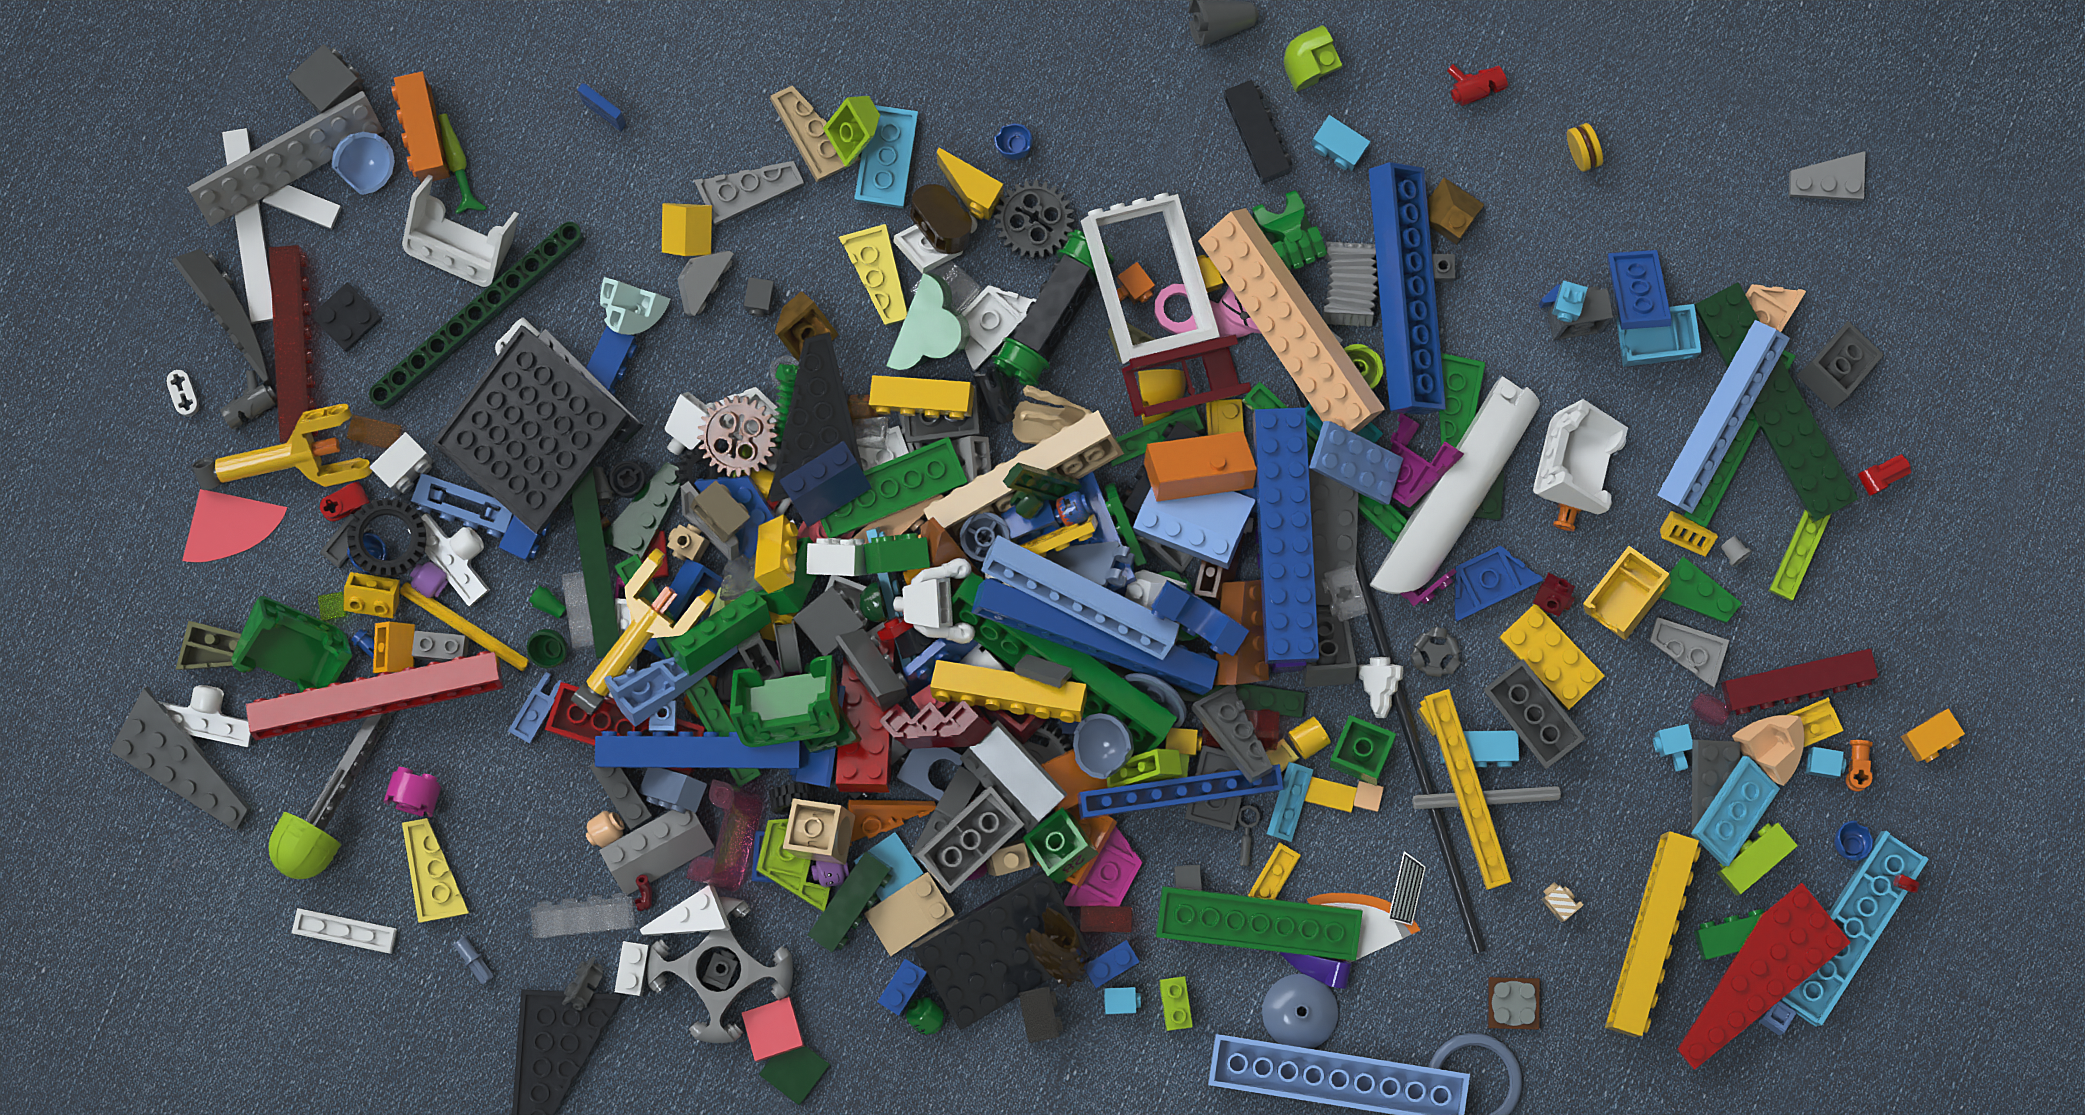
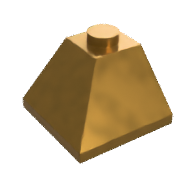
[1427,178,1484,245]
[775,291,839,364]

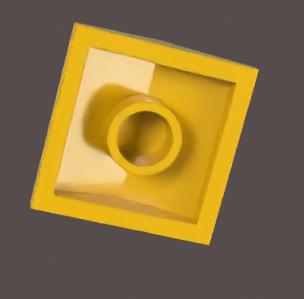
[662,203,712,256]

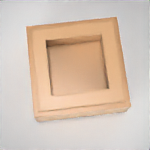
[1353,781,1384,812]

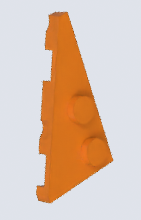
[847,800,936,847]

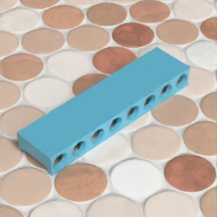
[1780,831,1928,1027]

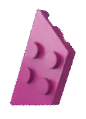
[1064,825,1142,908]

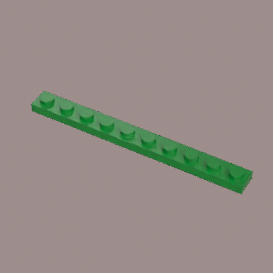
[1242,382,1408,544]
[615,554,762,787]

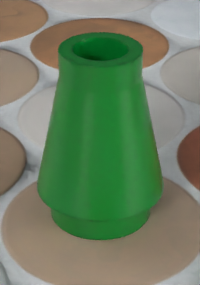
[528,585,567,619]

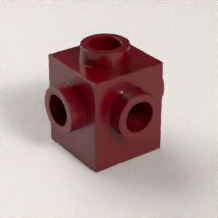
[1532,572,1575,617]

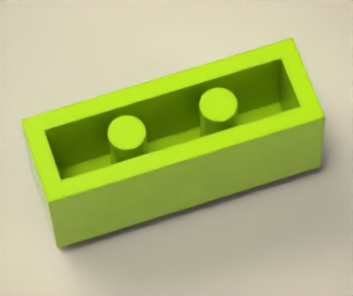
[1106,749,1182,788]
[1716,823,1798,896]

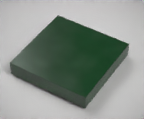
[759,1046,830,1105]

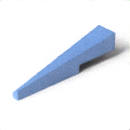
[604,645,738,727]

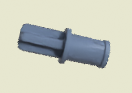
[453,936,493,985]

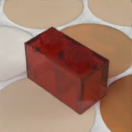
[1080,906,1132,934]

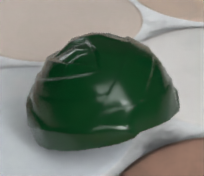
[859,582,888,623]
[527,629,568,668]

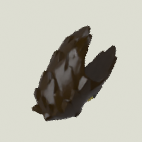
[1026,907,1088,987]

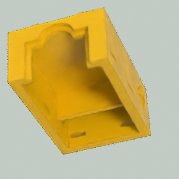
[1583,546,1671,640]

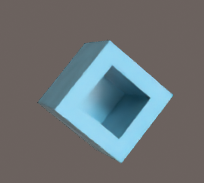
[1805,747,1846,779]
[1104,987,1141,1015]

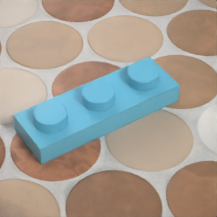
[1267,762,1313,842]

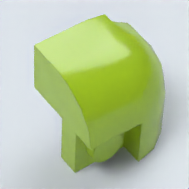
[1283,25,1343,92]

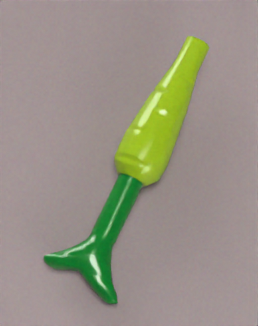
[438,114,486,214]

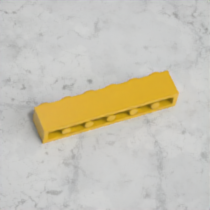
[930,660,1087,723]

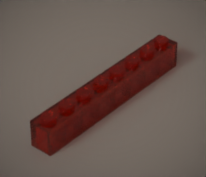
[269,245,318,444]

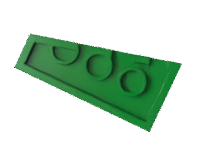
[1439,353,1485,448]

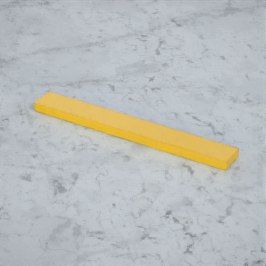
[1424,689,1512,890]

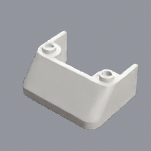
[402,175,519,287]

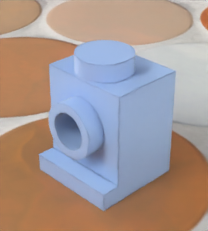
[649,701,677,733]

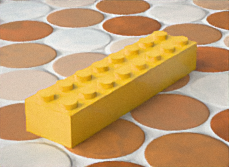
[1605,831,1701,1037]

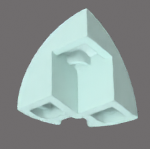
[600,277,670,335]

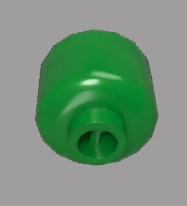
[906,997,944,1035]

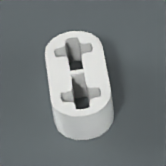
[166,370,199,417]

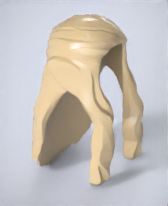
[1012,385,1093,445]

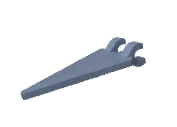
[1044,541,1135,588]

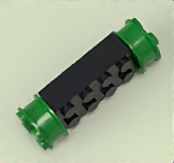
[991,229,1115,387]

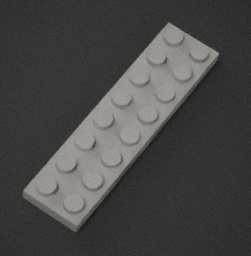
[187,91,384,227]

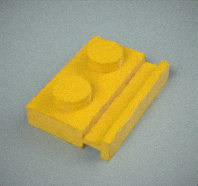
[1205,399,1244,436]
[1787,697,1843,748]

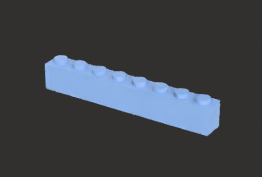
[1658,320,1790,514]
[981,535,1179,660]

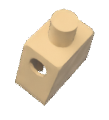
[986,839,1035,876]

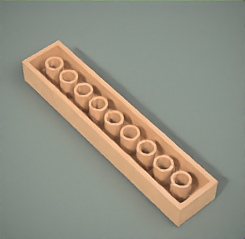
[1198,208,1385,434]

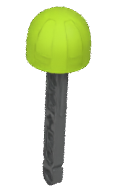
[269,711,396,879]

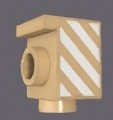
[1541,882,1583,922]

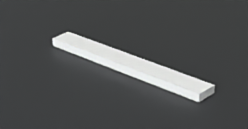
[222,128,277,324]

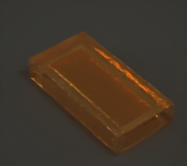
[346,415,402,449]

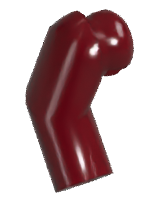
[634,875,653,912]

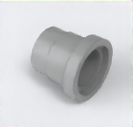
[1721,536,1752,567]

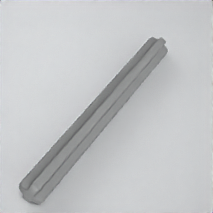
[1412,786,1561,809]

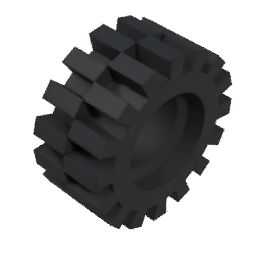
[675,449,724,494]
[769,783,816,815]

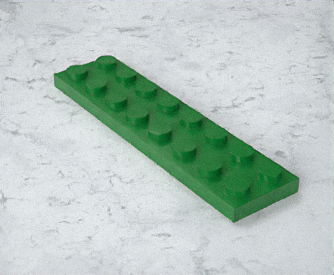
[1155,886,1363,961]

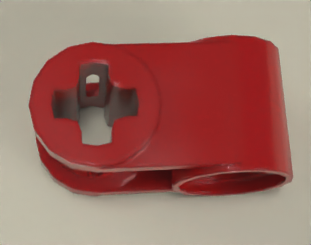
[320,481,370,522]

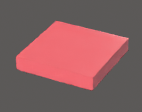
[742,997,805,1062]

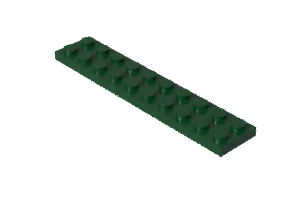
[1695,282,1858,523]

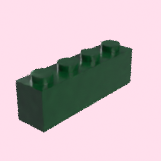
[808,851,893,953]

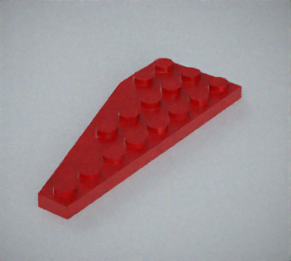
[1677,883,1851,1070]

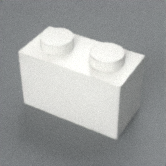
[615,941,651,997]

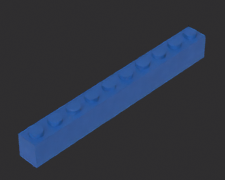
[499,325,638,563]
[971,578,1218,695]

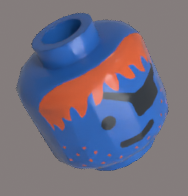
[1053,491,1093,527]

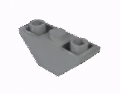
[677,251,734,316]

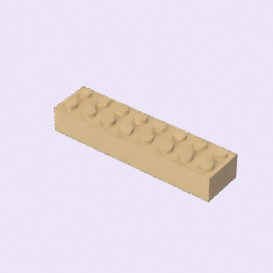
[923,411,1124,547]

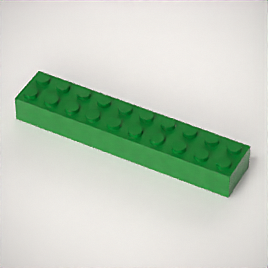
[951,572,1177,755]

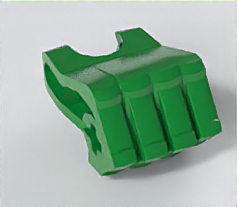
[1252,190,1327,270]

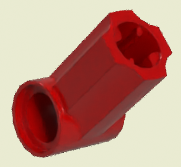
[1857,454,1912,496]

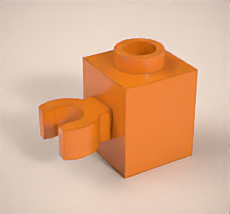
[1117,262,1155,305]

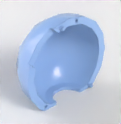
[332,131,395,195]

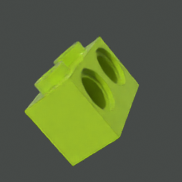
[1159,976,1193,1031]

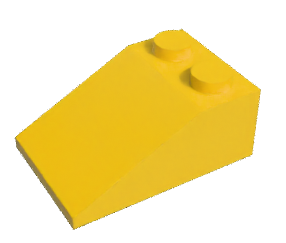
[937,148,1003,221]

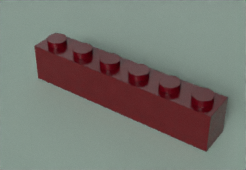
[1721,648,1879,716]

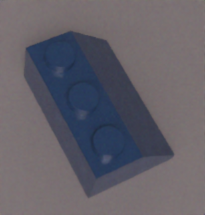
[779,441,872,528]

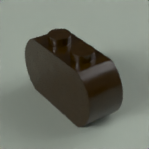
[910,184,972,254]

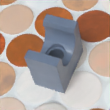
[896,747,964,803]

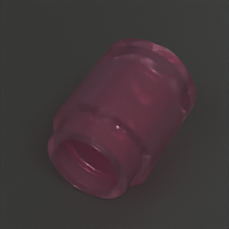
[1690,692,1729,727]

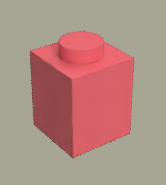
[911,684,947,711]

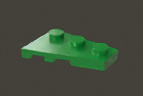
[1105,483,1146,566]
[1658,557,1742,624]

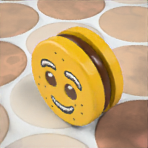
[1567,123,1603,172]

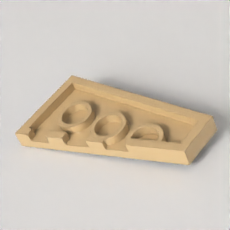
[770,86,861,182]

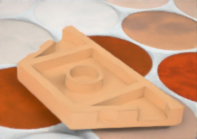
[1745,284,1806,332]

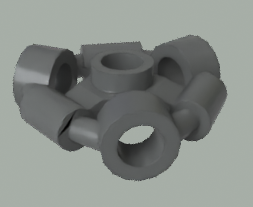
[1410,627,1461,678]

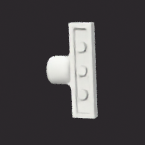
[407,514,490,606]
[158,685,252,747]

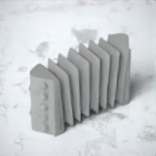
[1322,241,1378,327]

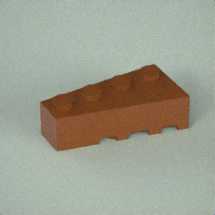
[1213,580,1269,685]

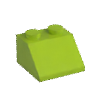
[823,96,880,167]

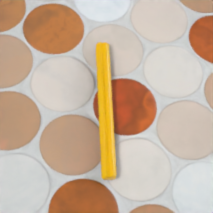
[400,582,530,671]

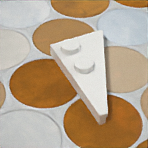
[640,885,731,936]

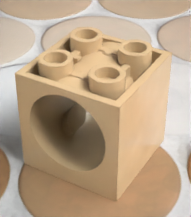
[783,799,855,865]

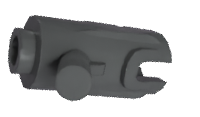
[220,370,278,430]

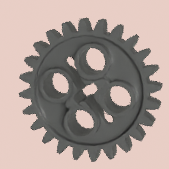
[994,180,1074,260]

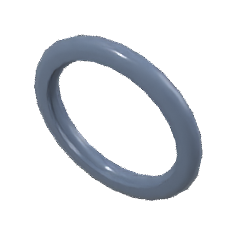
[1428,1033,1522,1115]

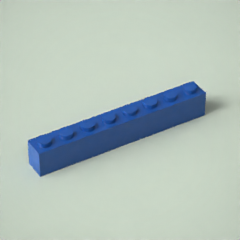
[595,731,801,769]
[1077,764,1284,820]

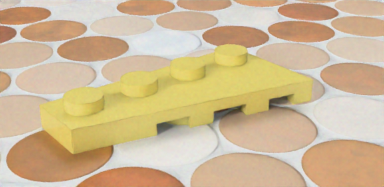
[839,224,908,326]
[402,818,470,923]

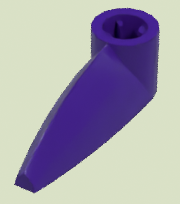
[1280,952,1352,989]

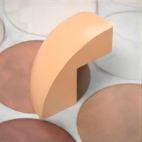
[1732,715,1804,786]

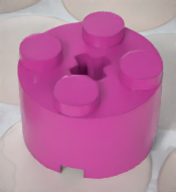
[383,767,441,817]

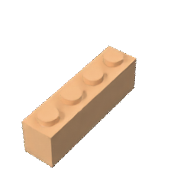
[852,495,943,544]

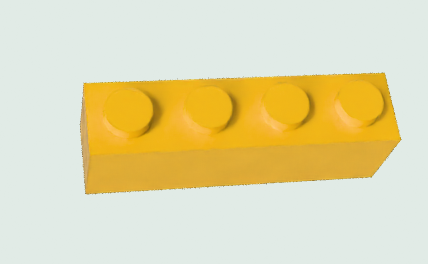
[869,375,975,420]

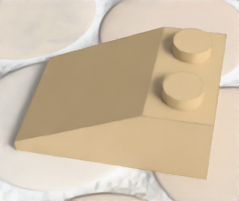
[864,872,955,957]

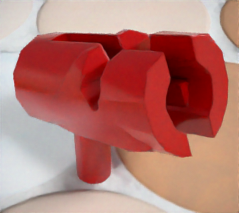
[1447,64,1508,106]

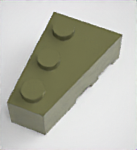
[175,621,241,671]

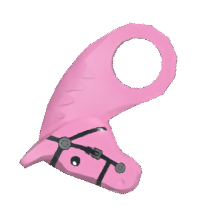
[1154,284,1262,339]

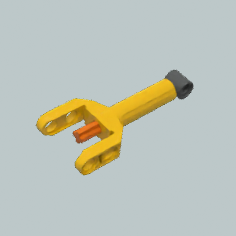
[192,404,373,490]
[571,548,716,716]

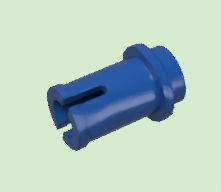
[351,629,374,660]

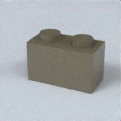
[690,480,750,543]

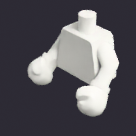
[893,558,975,644]

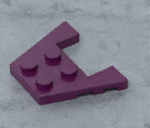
[1390,413,1464,508]

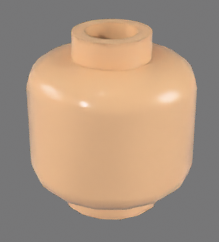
[586,811,625,848]

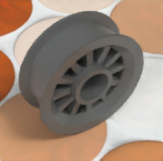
[773,619,802,677]

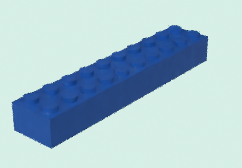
[1369,162,1446,415]
[1252,408,1319,664]

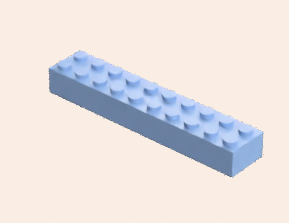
[1208,1034,1470,1115]

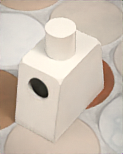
[665,392,725,455]

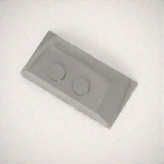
[915,786,1024,893]

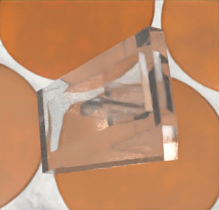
[852,417,890,450]

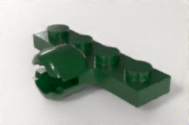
[1003,462,1082,520]

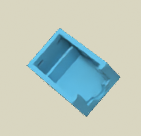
[1616,304,1701,367]

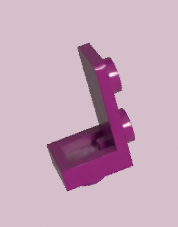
[1400,569,1457,606]

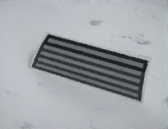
[1388,851,1425,925]

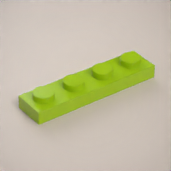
[1768,509,1831,601]

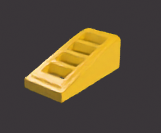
[1660,511,1718,557]

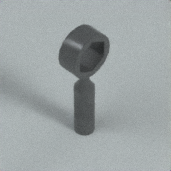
[1237,805,1260,866]

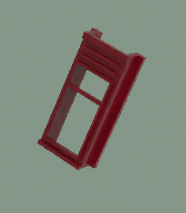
[1121,334,1251,417]

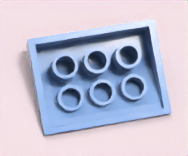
[1133,487,1256,569]

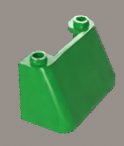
[231,596,352,693]
[730,655,840,747]

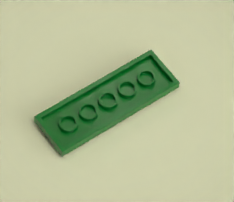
[821,436,968,538]

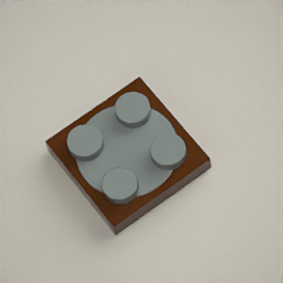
[1487,977,1540,1030]

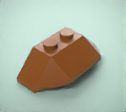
[920,517,985,590]

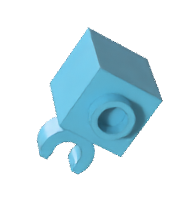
[1552,281,1588,322]
[1653,724,1692,772]

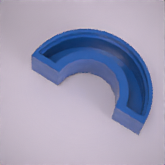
[1151,580,1249,656]

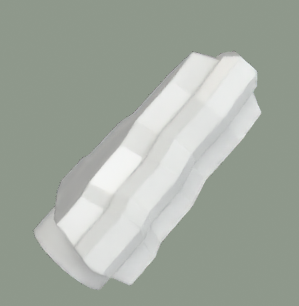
[1357,657,1403,718]

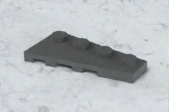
[1192,685,1273,783]

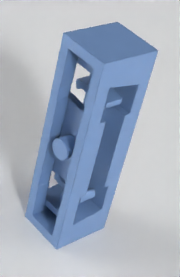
[411,473,514,538]

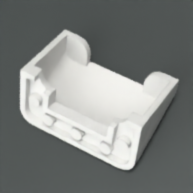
[1533,399,1628,515]

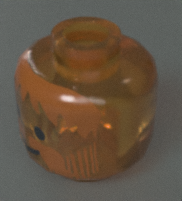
[847,394,879,426]

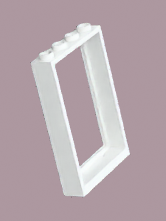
[1081,193,1220,364]

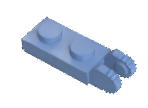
[508,672,565,744]

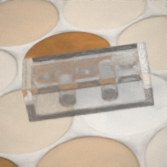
[561,571,594,651]

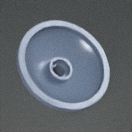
[1123,673,1187,728]
[1262,974,1338,1049]

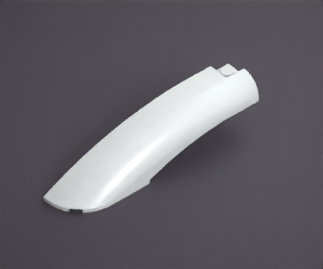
[1370,376,1540,594]

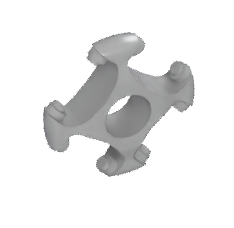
[647,897,793,1043]

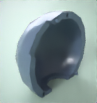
[1073,713,1134,779]

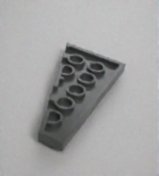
[110,686,251,831]

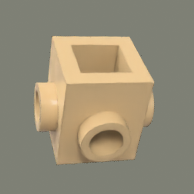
[667,524,711,563]

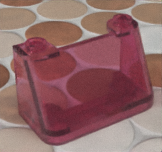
[686,779,763,892]

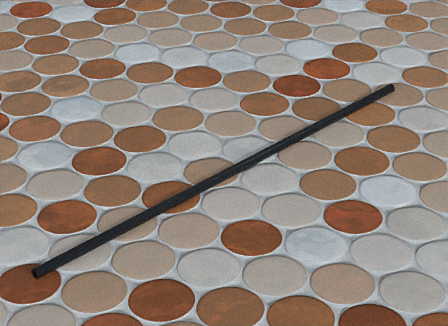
[1292,378,1485,955]

